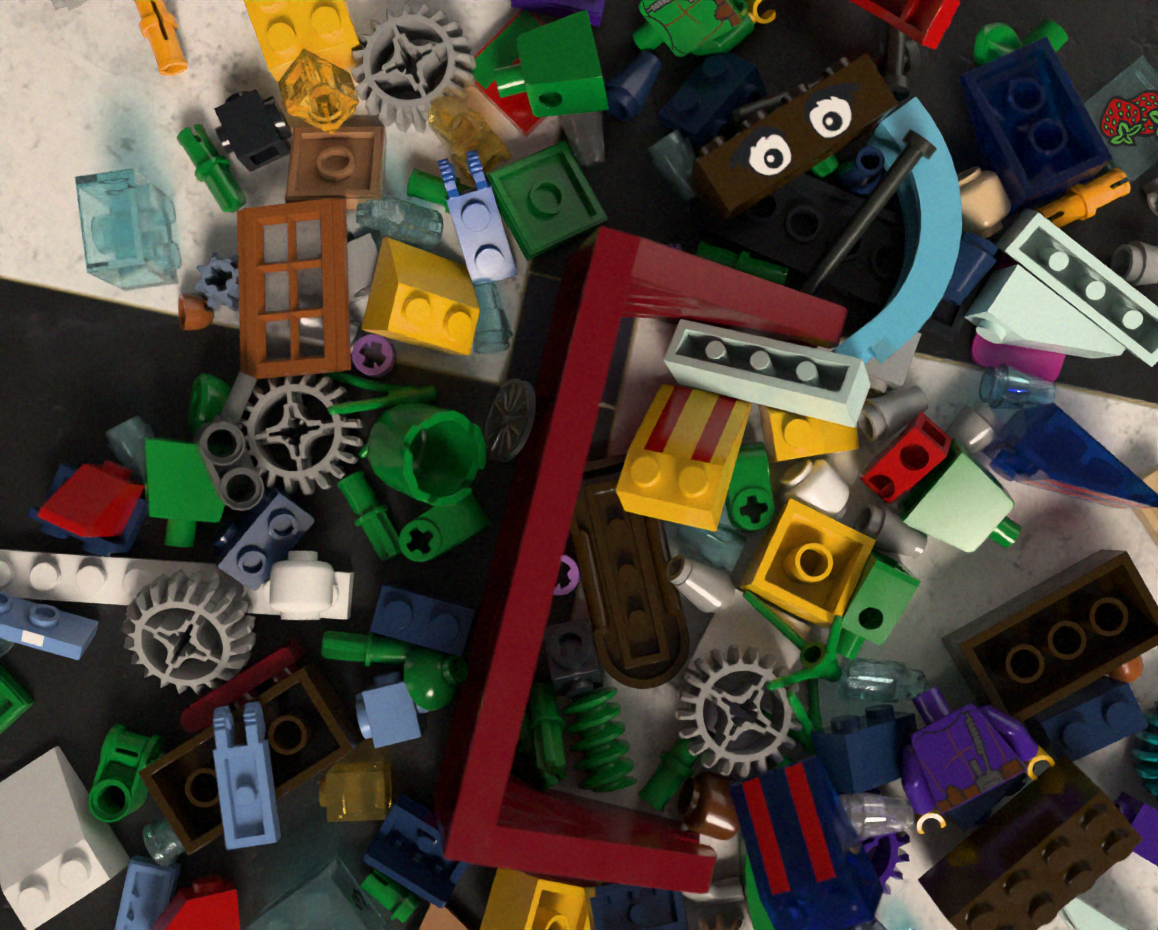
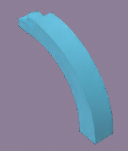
[832,97,962,365]

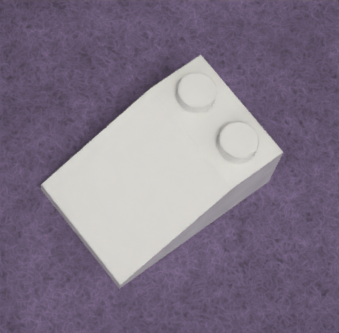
[0,745,130,930]

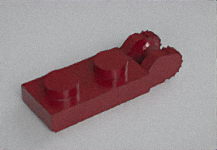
[179,638,305,734]

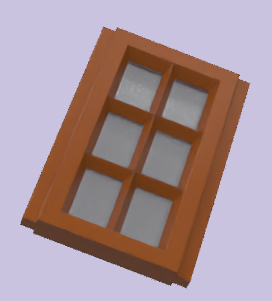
[237,198,351,379]

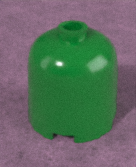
[367,403,486,507]

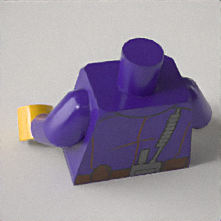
[901,686,1055,834]

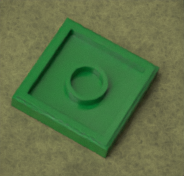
[485,140,608,260]

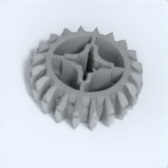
[351,3,476,134]
[238,374,363,495]
[121,569,256,695]
[673,645,804,777]

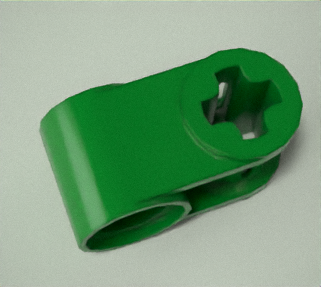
[725,441,775,533]
[399,493,492,562]
[88,723,164,823]

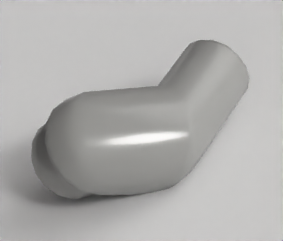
[682,876,744,907]

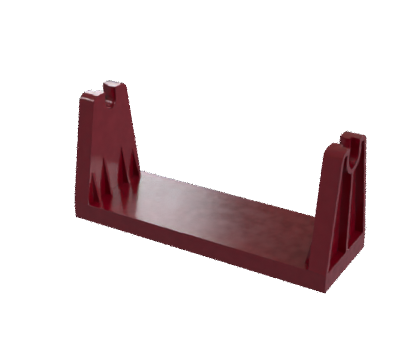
[433,226,847,894]

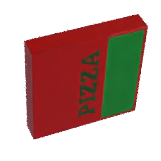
[469,10,547,138]

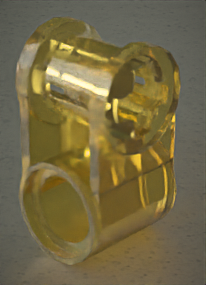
[428,95,512,187]

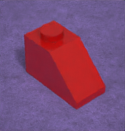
[37,460,145,537]
[149,875,240,930]

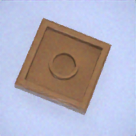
[285,126,387,209]

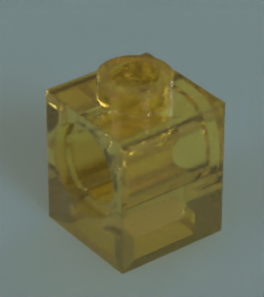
[278,48,359,135]
[319,761,392,822]

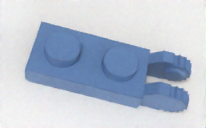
[213,702,281,850]

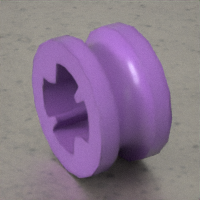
[352,334,397,378]
[553,554,579,596]

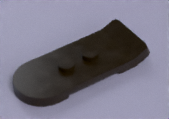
[570,453,690,689]

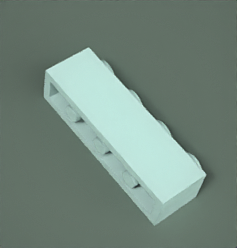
[995,208,1158,367]
[663,319,871,428]

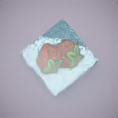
[1066,55,1158,184]

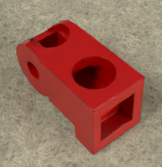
[859,411,952,504]

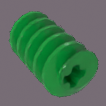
[560,687,638,793]

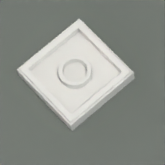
[686,588,812,711]

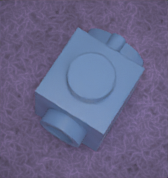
[356,670,429,748]

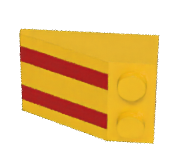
[616,383,752,532]

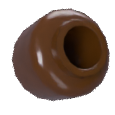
[678,771,751,840]

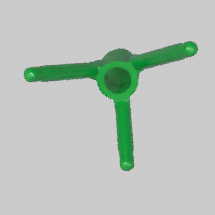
[324,372,437,458]
[742,590,843,691]
[740,642,823,759]

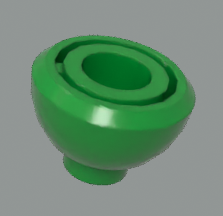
[188,373,245,437]
[404,646,468,711]

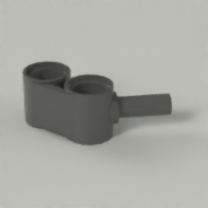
[194,372,264,511]

